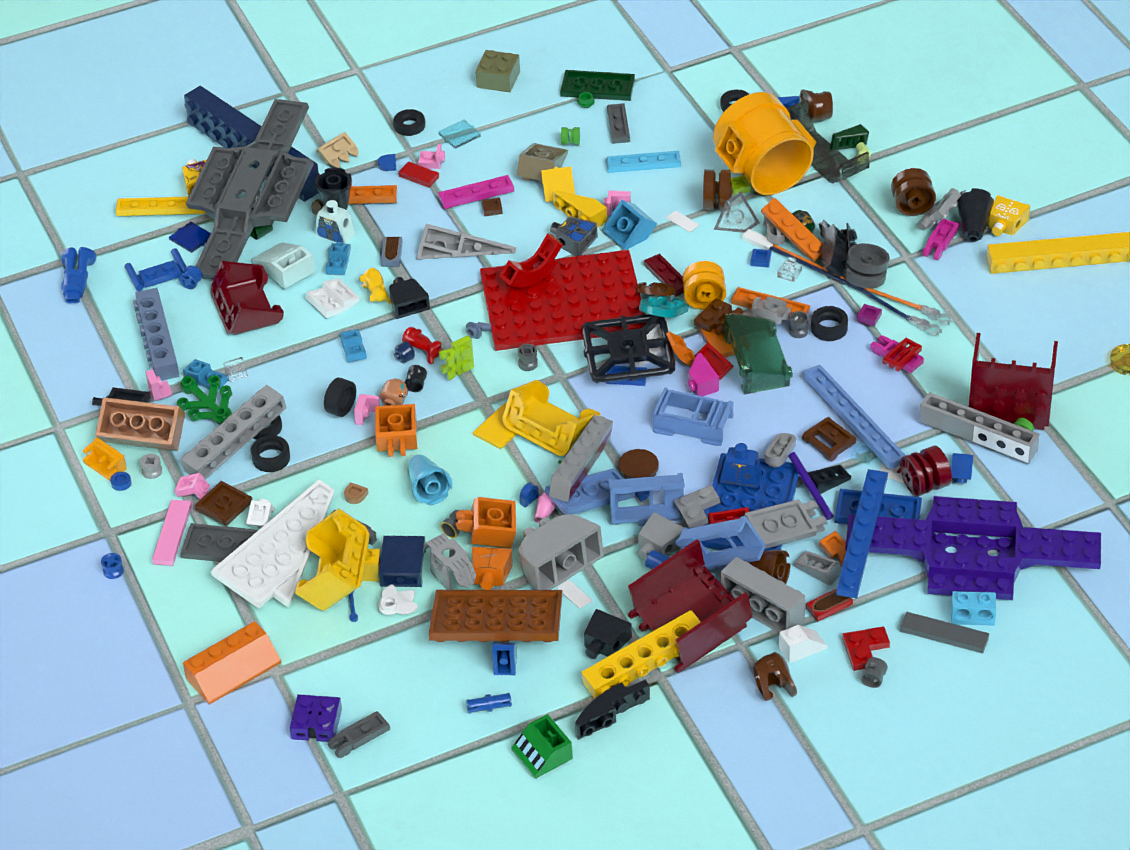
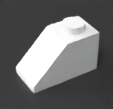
[779,625,827,664]

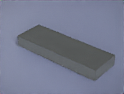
[607,103,630,144]

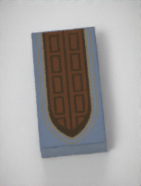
[381,237,403,267]

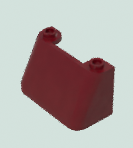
[211,261,284,335]

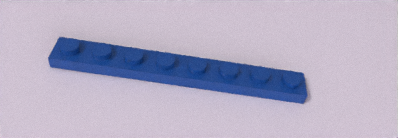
[836,469,888,598]

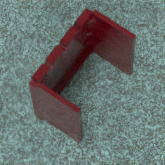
[969,333,1058,430]
[628,539,753,673]

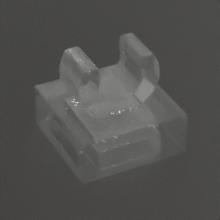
[777,257,802,282]
[223,357,248,382]

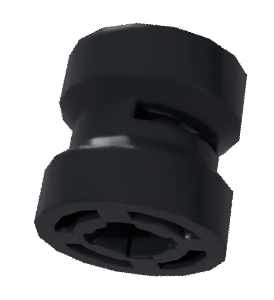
[404,365,427,392]

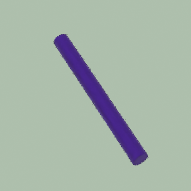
[788,452,834,520]

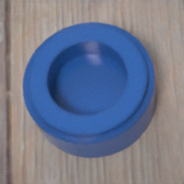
[110,472,132,491]

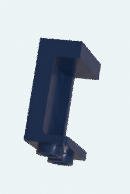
[379,535,426,587]

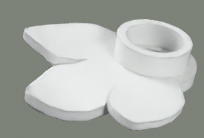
[378,585,418,615]

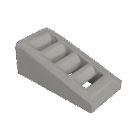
[794,550,841,585]

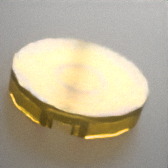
[1110,344,1130,375]

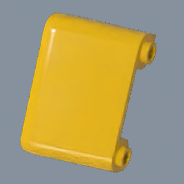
[503,380,601,456]

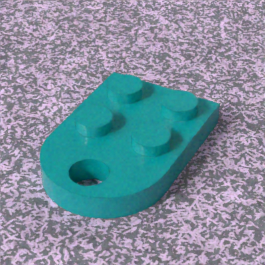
[639,295,689,318]

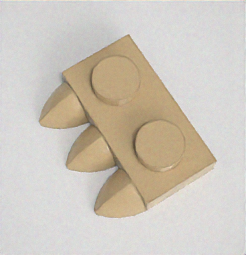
[316,132,358,168]

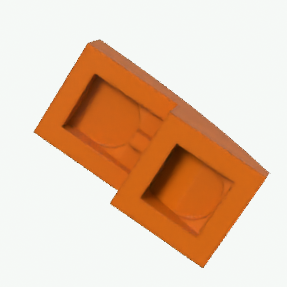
[667,331,695,367]

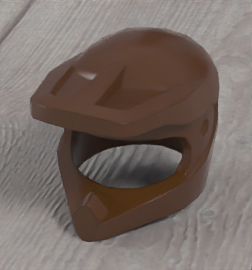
[799,89,833,122]
[752,652,797,701]

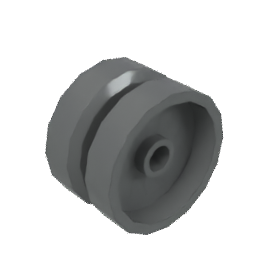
[844,243,890,289]

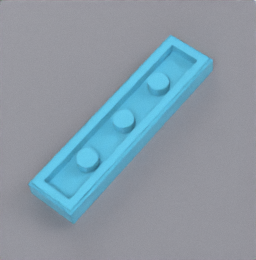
[607,151,681,173]

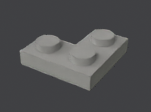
[674,485,720,529]

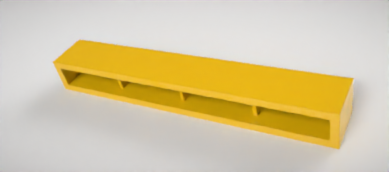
[986,232,1130,274]

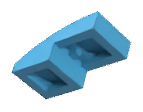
[339,329,367,362]

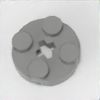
[752,296,791,324]

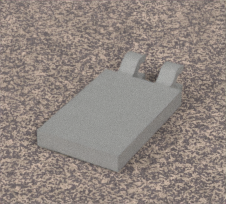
[744,499,828,549]

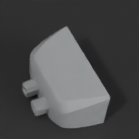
[518,514,604,590]

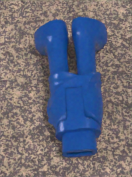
[61,247,96,303]

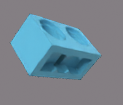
[951,591,996,626]

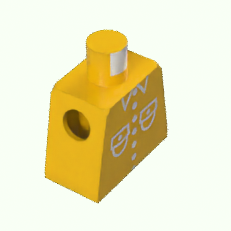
[989,195,1030,236]

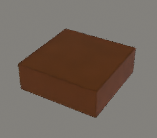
[482,197,503,216]

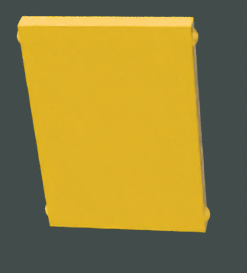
[473,403,517,450]

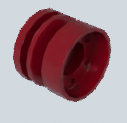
[900,445,952,497]

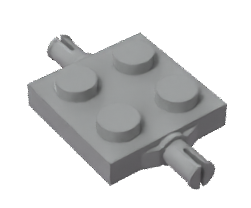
[916,188,961,230]

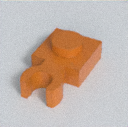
[819,531,846,567]

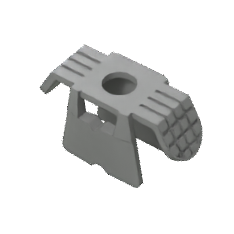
[424,533,476,590]

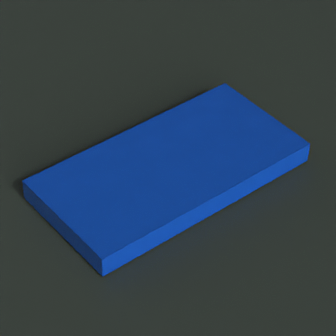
[835,489,922,524]

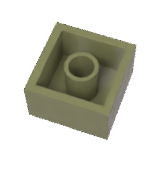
[475,50,520,93]

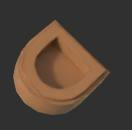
[344,482,369,504]

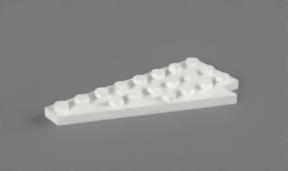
[211,480,335,609]

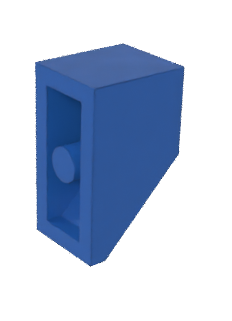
[951,453,974,483]
[492,642,517,676]

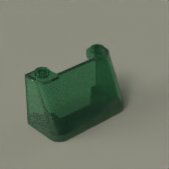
[723,313,793,395]

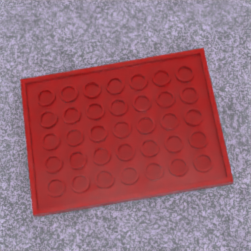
[480,250,647,351]

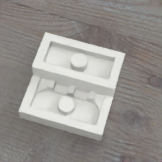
[305,278,360,318]

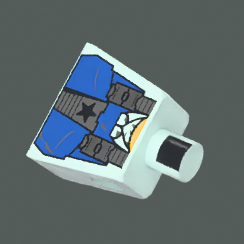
[316,200,355,244]

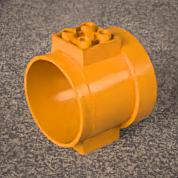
[713,92,816,195]

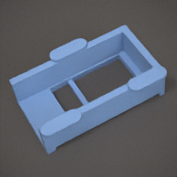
[653,387,734,446]
[608,473,685,526]
[676,516,766,571]

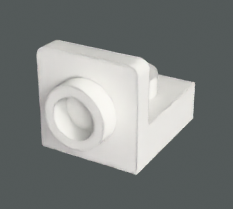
[246,499,275,528]

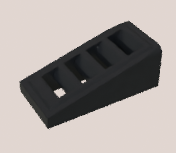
[804,465,852,494]

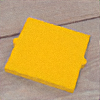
[541,166,575,203]

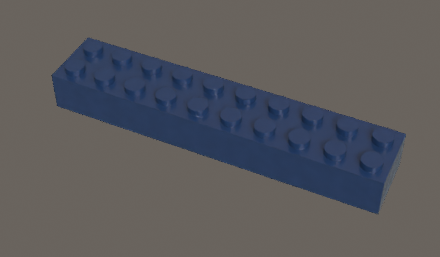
[184,85,319,202]

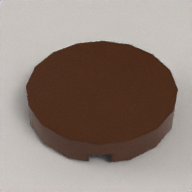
[637,282,676,296]
[618,449,659,479]

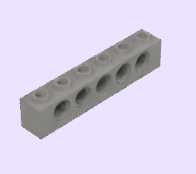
[181,385,287,479]

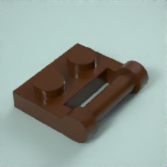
[802,417,856,462]

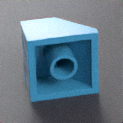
[602,199,658,250]

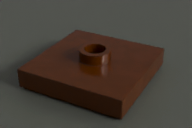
[195,481,253,527]

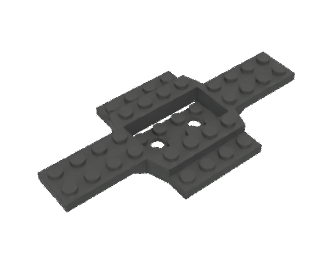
[186,99,314,279]

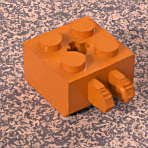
[375,404,418,457]
[456,497,516,548]

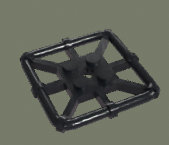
[582,314,675,383]

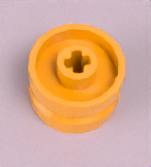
[683,261,726,310]

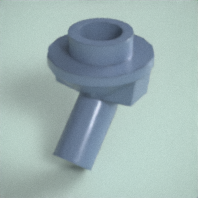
[466,322,492,339]

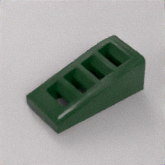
[830,124,869,151]

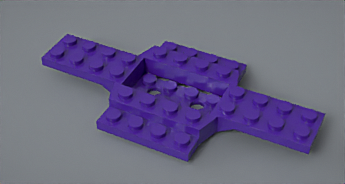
[845,496,1101,600]

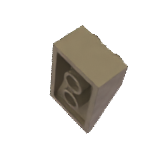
[517,143,568,184]

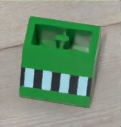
[511,714,573,779]

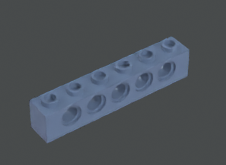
[133,288,180,381]

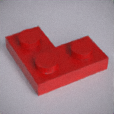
[842,626,890,671]

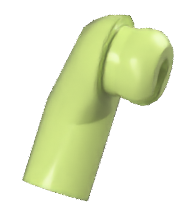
[855,142,871,164]

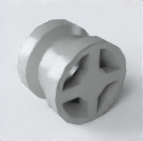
[140,454,162,479]

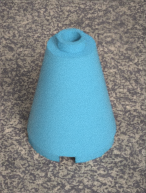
[408,454,452,505]

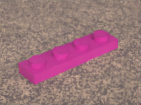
[438,175,514,209]

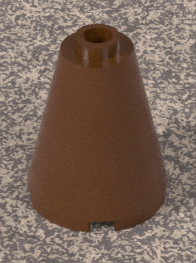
[748,550,791,584]

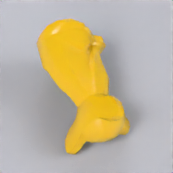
[359,268,391,304]

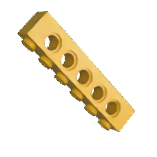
[581,610,700,699]

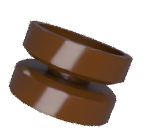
[891,168,936,216]
[703,169,732,211]

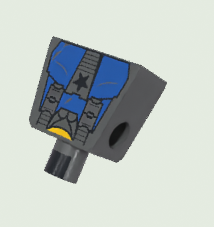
[550,217,598,256]

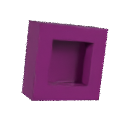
[857,304,882,327]

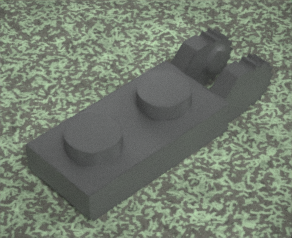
[327,711,390,758]

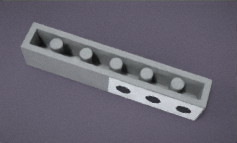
[919,392,1040,464]

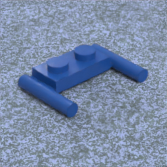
[124,248,187,291]

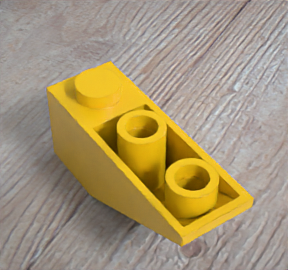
[553,190,607,228]

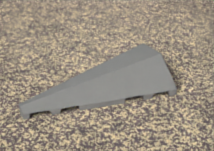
[416,224,516,259]

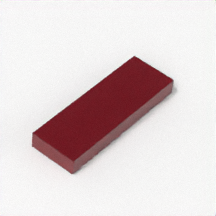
[644,253,684,297]

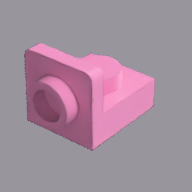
[418,144,445,169]
[604,190,631,216]
[145,369,172,401]
[354,394,380,425]
[174,473,210,500]

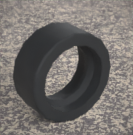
[811,306,848,341]
[323,377,357,417]
[251,435,290,472]

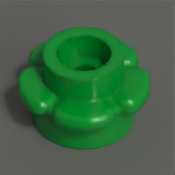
[577,92,595,108]

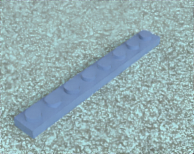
[803,365,906,469]

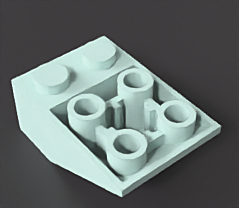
[251,242,315,289]

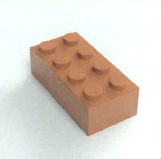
[95,397,185,451]

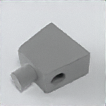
[637,512,683,560]

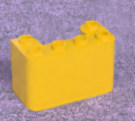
[295,509,369,611]

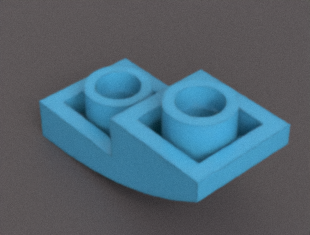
[326,242,351,275]
[183,359,228,390]

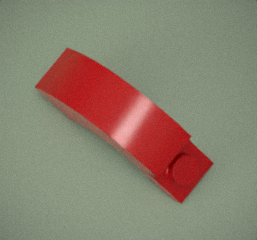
[499,233,563,288]

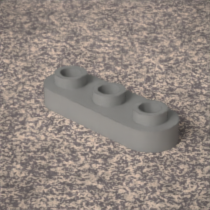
[764,433,796,467]

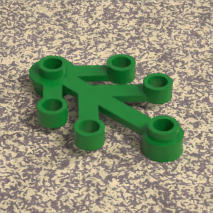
[177,375,232,425]

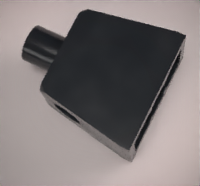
[389,277,430,319]
[584,609,632,659]

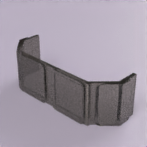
[786,99,870,184]

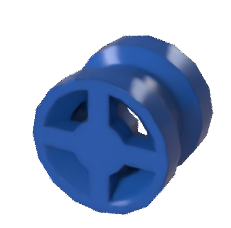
[179,265,203,290]
[101,553,124,579]

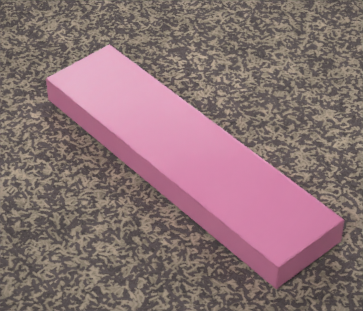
[152,499,192,566]

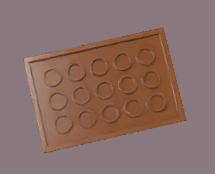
[429,590,563,642]

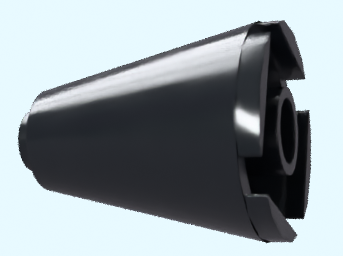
[315,167,352,210]
[957,188,994,242]

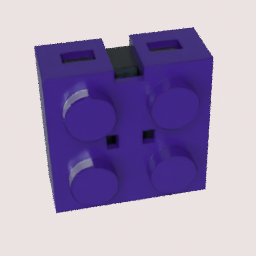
[289,694,342,742]

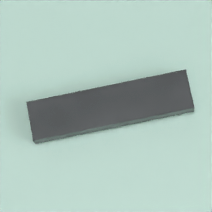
[900,612,990,653]

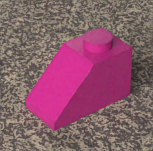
[687,353,719,397]

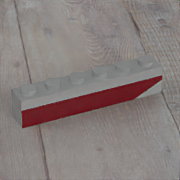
[549,415,613,502]

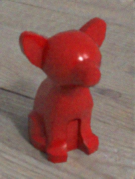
[402,327,443,364]

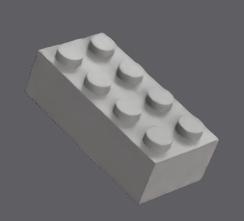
[721,557,805,633]

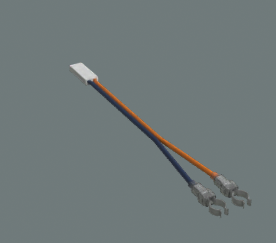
[742,229,953,336]

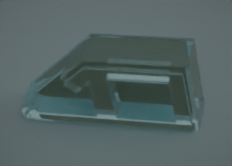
[851,439,876,465]

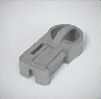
[763,216,786,244]

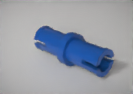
[466,693,512,714]

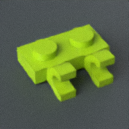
[439,335,474,381]

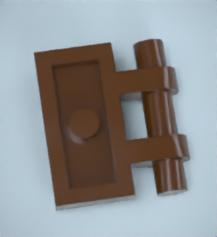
[694,298,743,336]

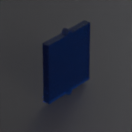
[169,221,211,253]

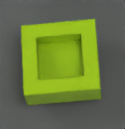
[731,175,751,196]

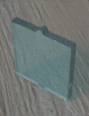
[438,119,481,149]

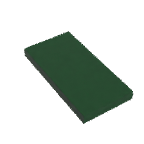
[560,70,635,101]

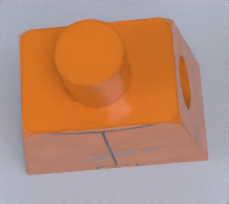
[472,547,513,590]

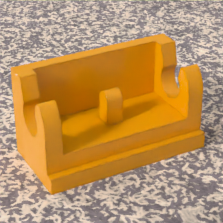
[83,437,127,482]

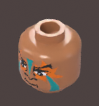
[379,378,408,406]

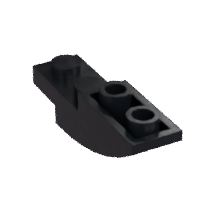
[818,220,848,278]
[575,680,650,740]

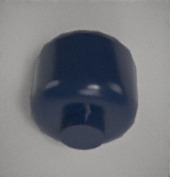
[394,341,415,363]

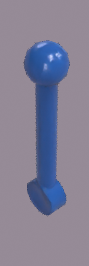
[349,591,358,622]

